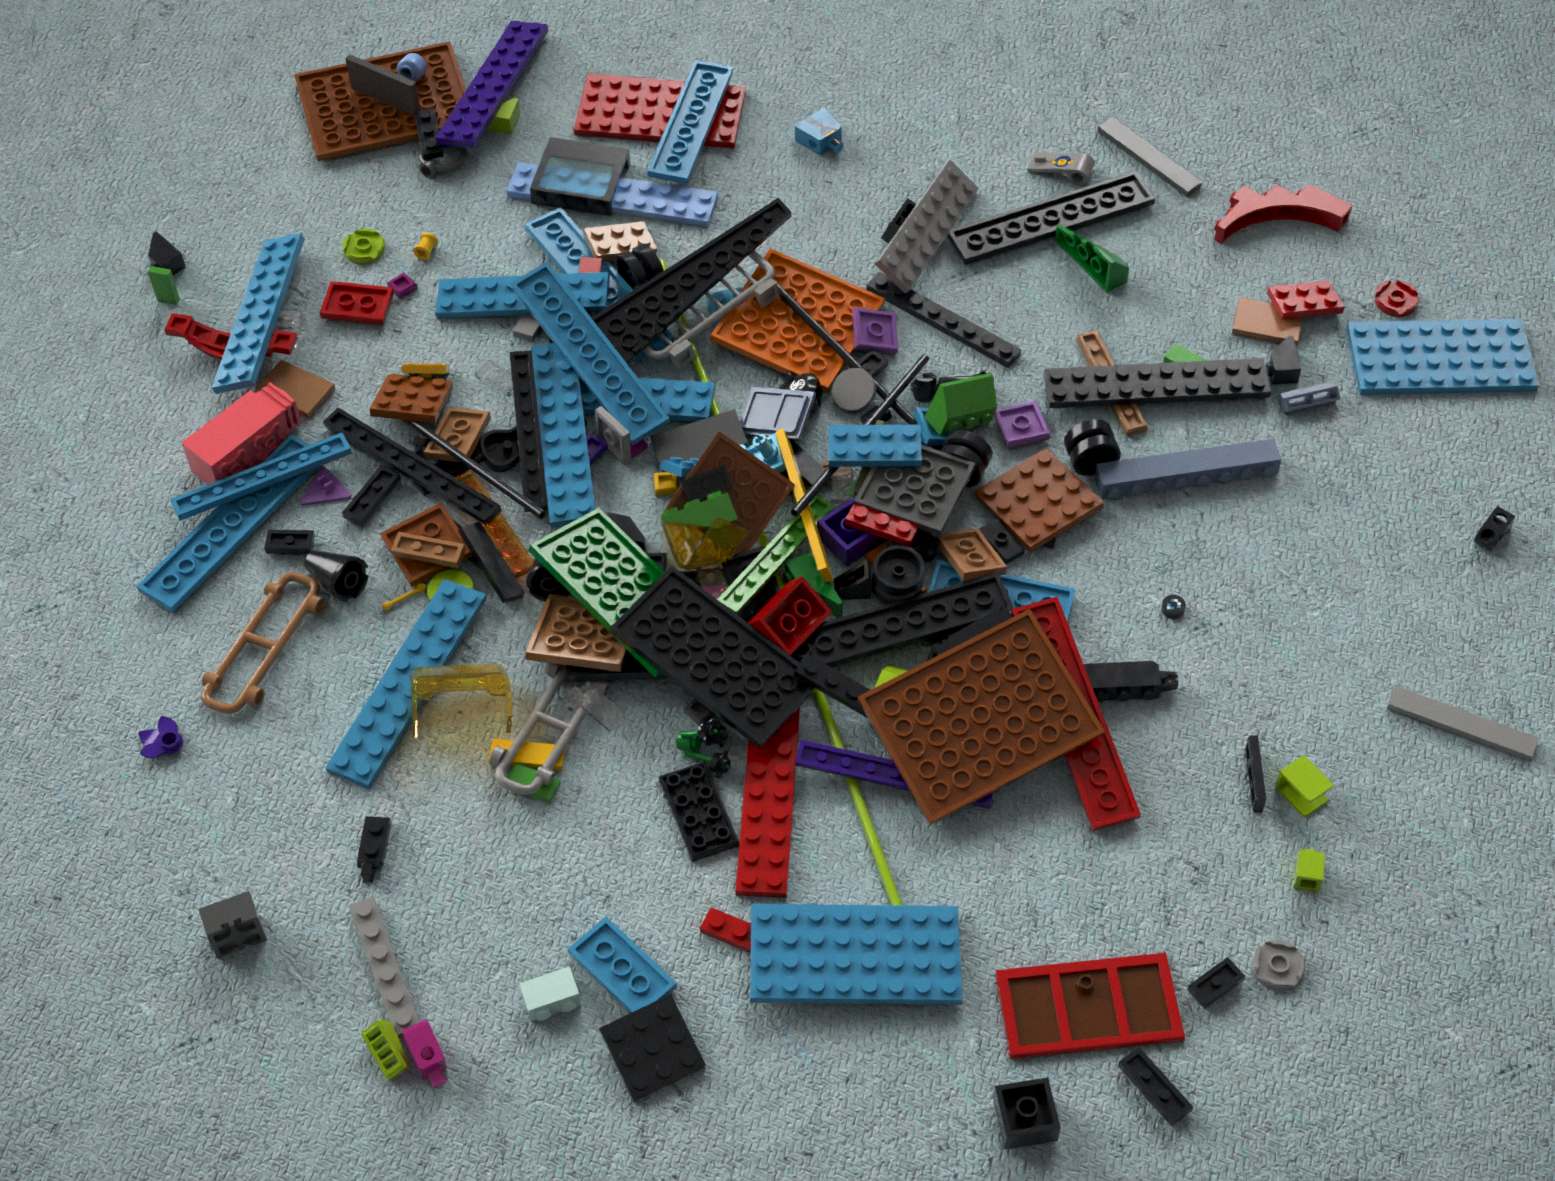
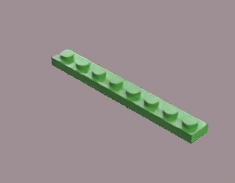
[717,495,834,615]

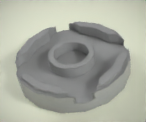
[832,368,877,412]
[1252,940,1305,991]

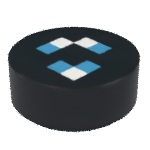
[1161,595,1186,619]

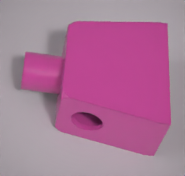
[402,1019,448,1088]

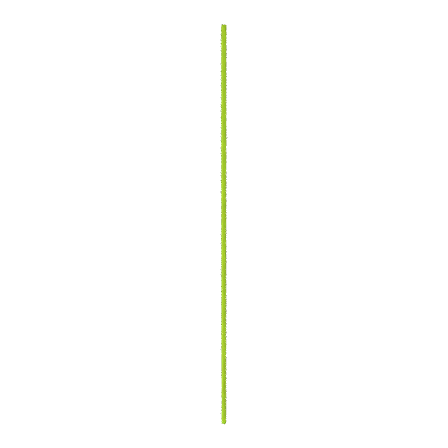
[659,259,902,905]

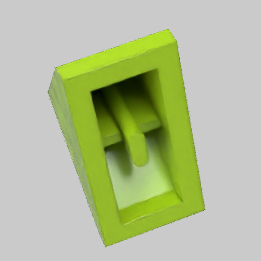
[487,98,520,134]

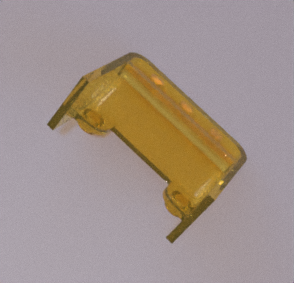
[661,508,749,571]
[409,664,513,738]

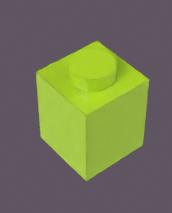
[1293,849,1325,892]

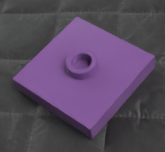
[852,307,898,354]
[993,401,1050,449]

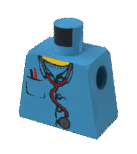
[795,108,843,155]

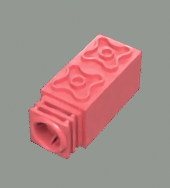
[182,382,301,484]

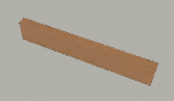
[1076,330,1148,437]

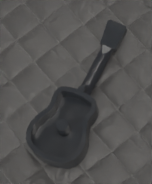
[481,417,587,472]

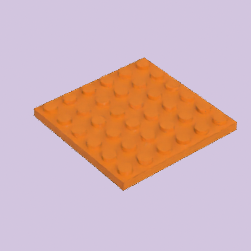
[710,248,885,393]

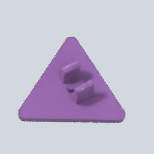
[301,466,351,506]

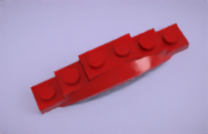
[164,313,298,360]

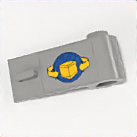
[1027,152,1095,186]

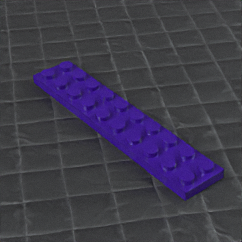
[436,21,549,148]

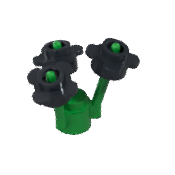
[676,718,731,779]

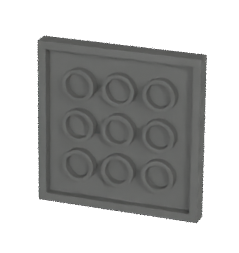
[854,445,975,536]

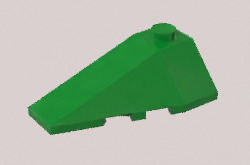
[1055,225,1129,293]

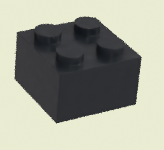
[993,1077,1061,1150]

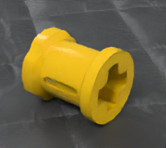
[413,232,439,261]

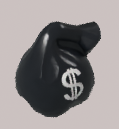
[779,371,822,414]

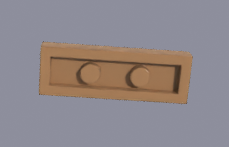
[391,532,466,568]

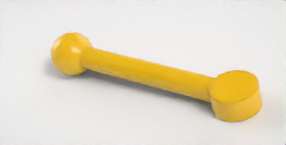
[382,583,426,611]

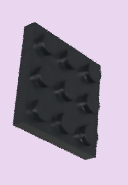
[599,994,706,1102]

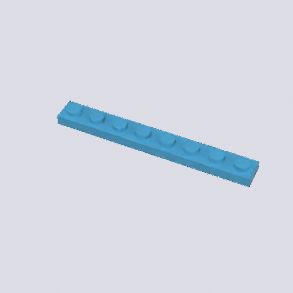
[170,433,352,521]

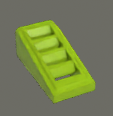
[361,1019,410,1081]

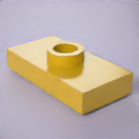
[402,363,449,378]

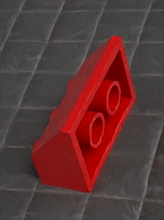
[748,576,832,655]

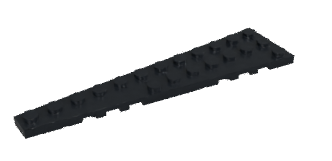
[591,198,792,364]

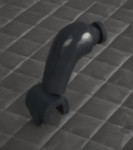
[911,370,994,402]

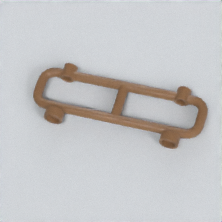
[201,572,325,714]

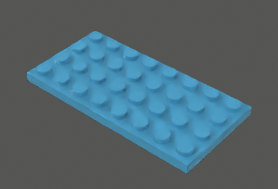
[1346,319,1539,395]
[750,904,962,1005]

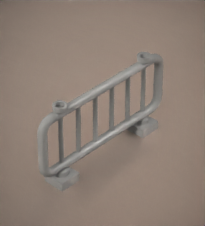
[642,250,779,370]

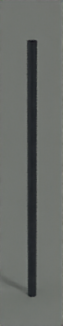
[777,283,943,451]
[791,354,929,517]
[402,420,546,519]

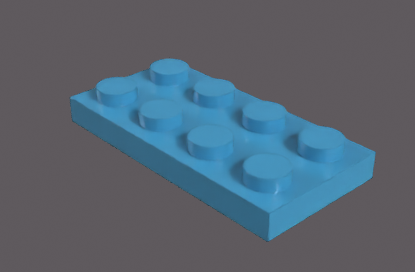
[829,425,922,467]
[568,916,677,1013]

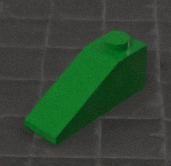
[783,552,843,618]

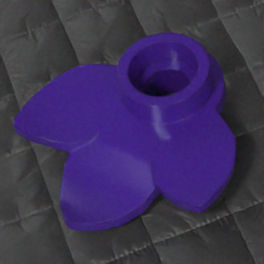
[138,716,184,758]

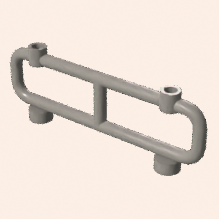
[489,663,610,795]

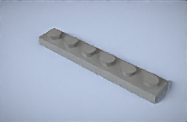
[349,896,419,1039]

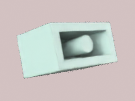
[519,967,581,1022]

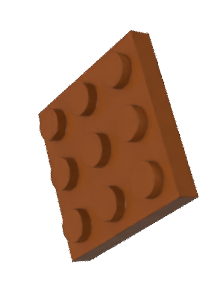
[370,374,453,423]
[380,502,473,588]

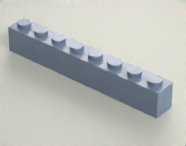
[1095,438,1282,499]

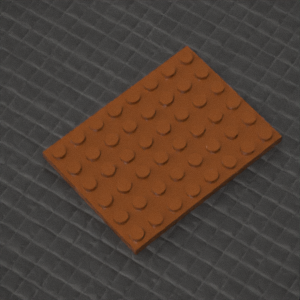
[294,41,466,161]
[858,609,1105,825]

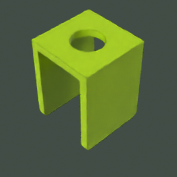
[1275,755,1333,817]

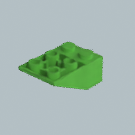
[659,490,738,530]

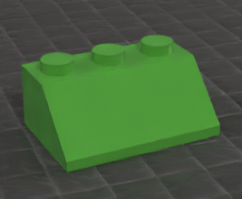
[924,373,997,435]

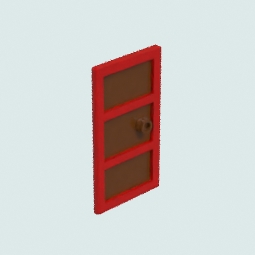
[995,953,1185,1059]

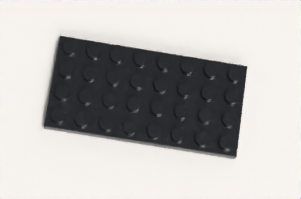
[609,566,816,749]

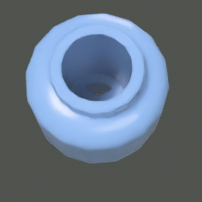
[397,53,427,82]

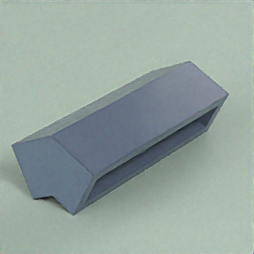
[1278,382,1340,412]

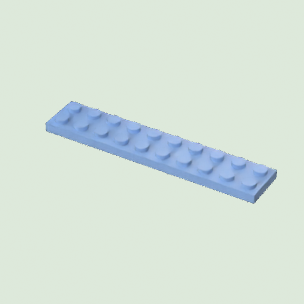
[507,162,718,227]

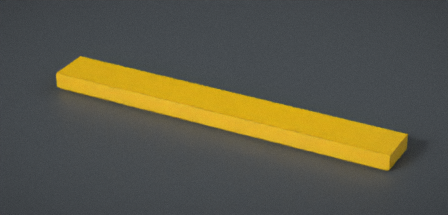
[775,428,834,583]

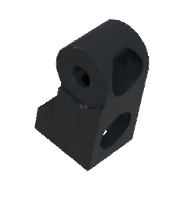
[1474,506,1515,552]

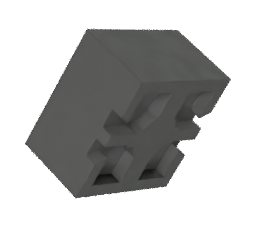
[199,891,267,959]

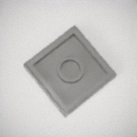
[595,406,631,465]

